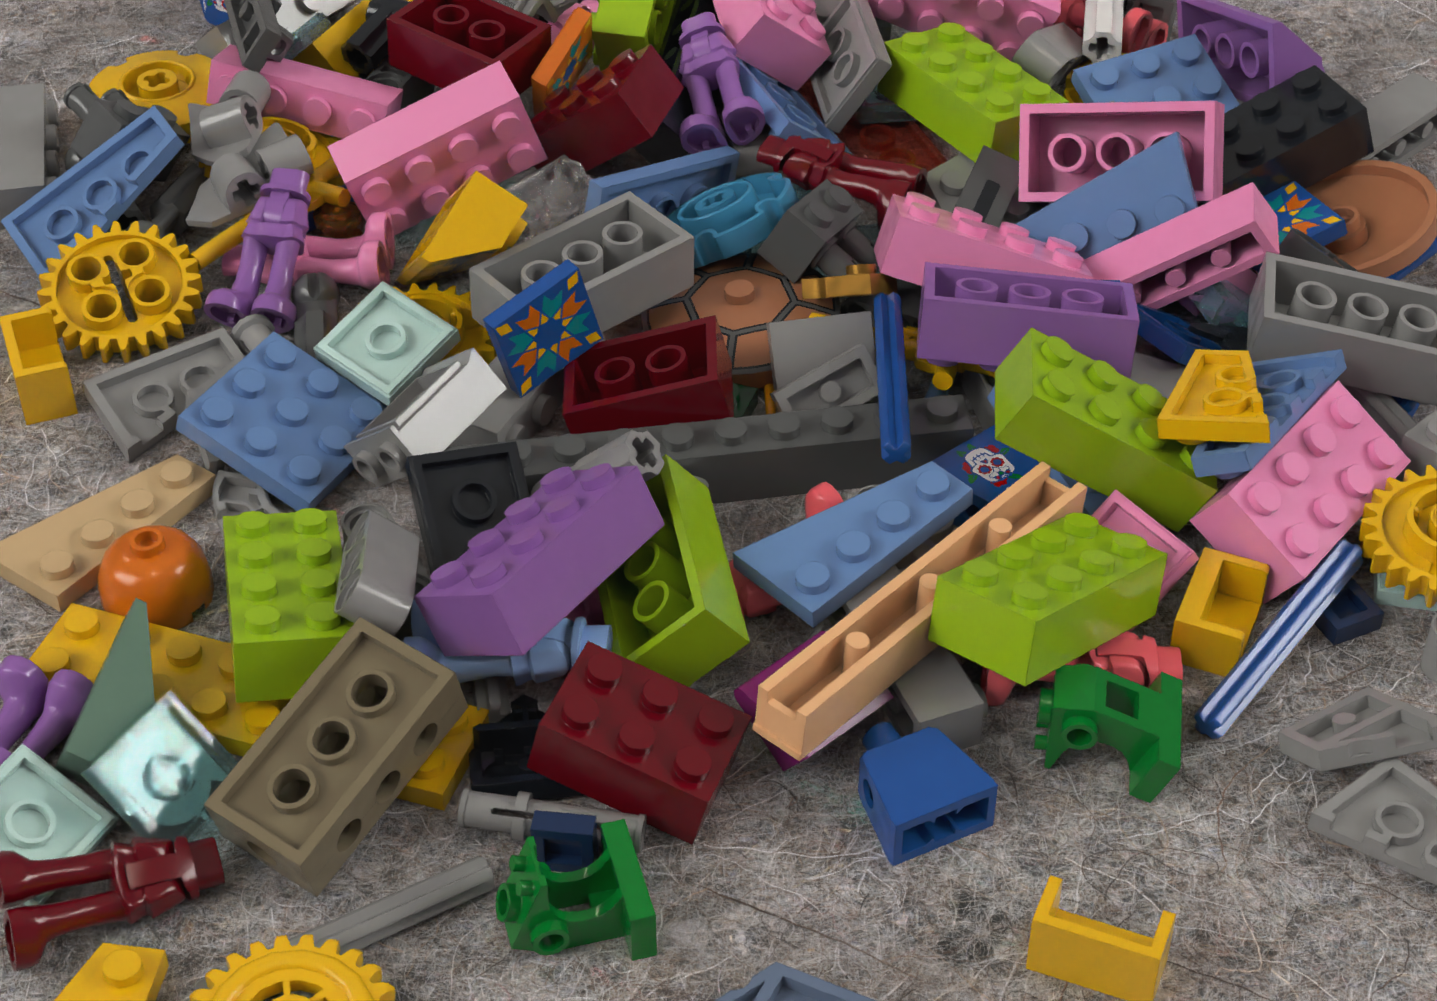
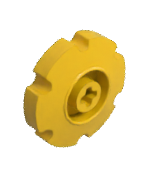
[88,50,213,144]

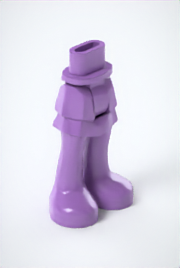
[679,12,766,154]
[203,168,311,334]
[0,655,93,765]

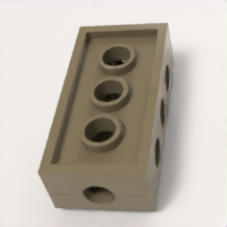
[203,617,468,897]

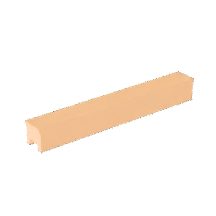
[752,461,1088,761]

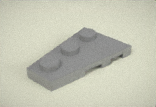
[82,327,245,463]
[1307,757,1437,885]

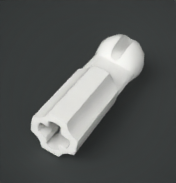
[1082,0,1124,64]

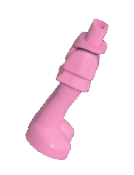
[222,212,395,289]

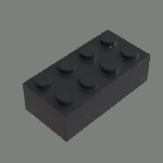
[1197,65,1374,207]

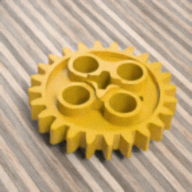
[37,221,204,363]

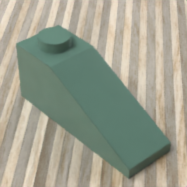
[54,598,155,792]

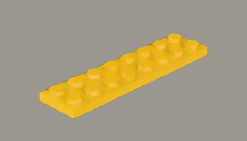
[29,603,489,811]

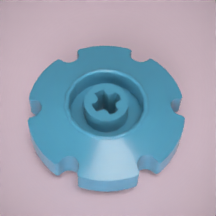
[666,172,799,268]

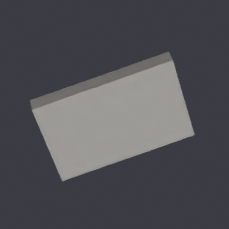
[810,0,892,133]

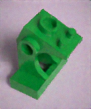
[1034,664,1182,803]
[496,819,657,961]

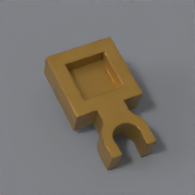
[801,264,898,299]

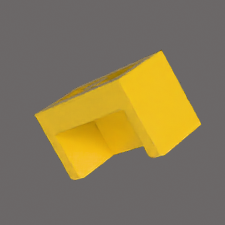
[0,307,78,425]
[1170,547,1270,677]
[1026,875,1176,1001]

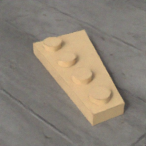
[0,454,216,612]

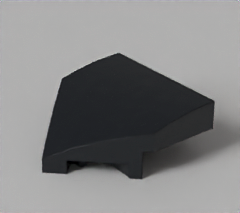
[469,694,584,800]

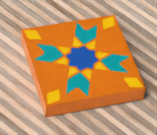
[531,7,593,117]

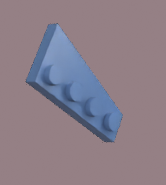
[1,105,185,276]
[584,145,740,216]
[733,461,973,628]

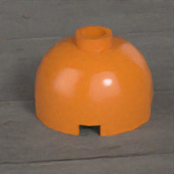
[98,525,214,629]

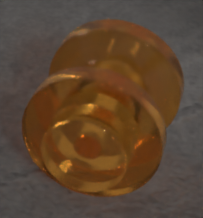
[313,201,363,239]

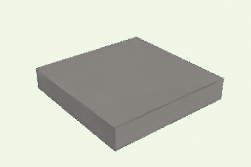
[766,311,877,413]

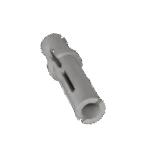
[457,788,647,854]

